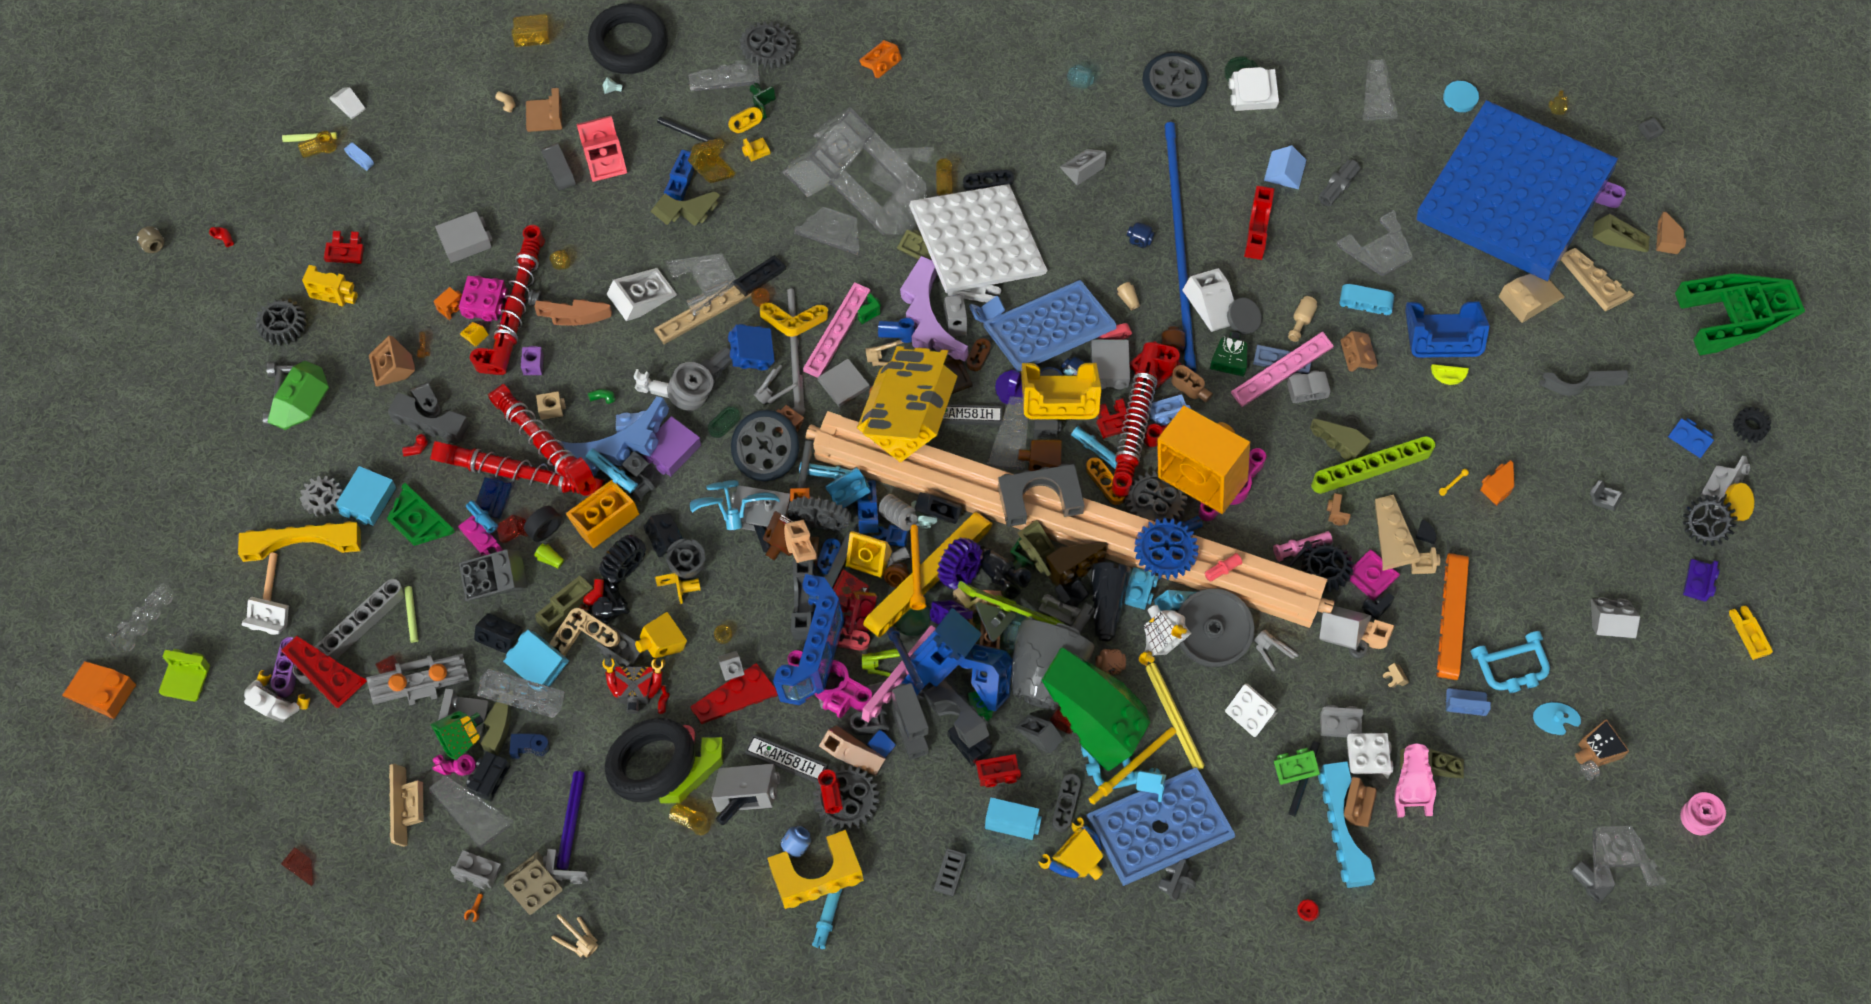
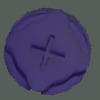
[995,370,1023,406]

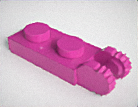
[458,515,503,556]

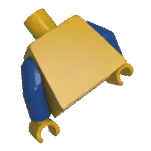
[1038,818,1104,880]

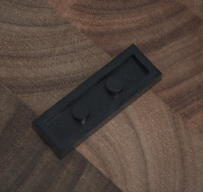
[733,255,787,297]

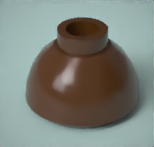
[883,562,910,588]

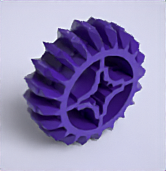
[937,538,983,590]

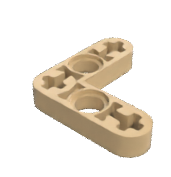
[549,608,620,656]

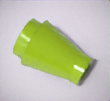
[534,543,565,569]

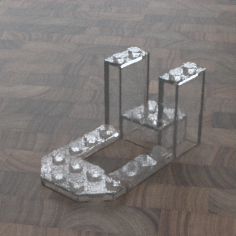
[783,107,927,235]

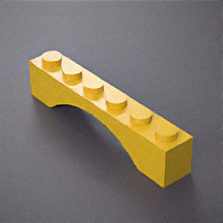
[238,521,361,562]

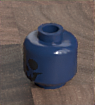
[1127,222,1155,248]

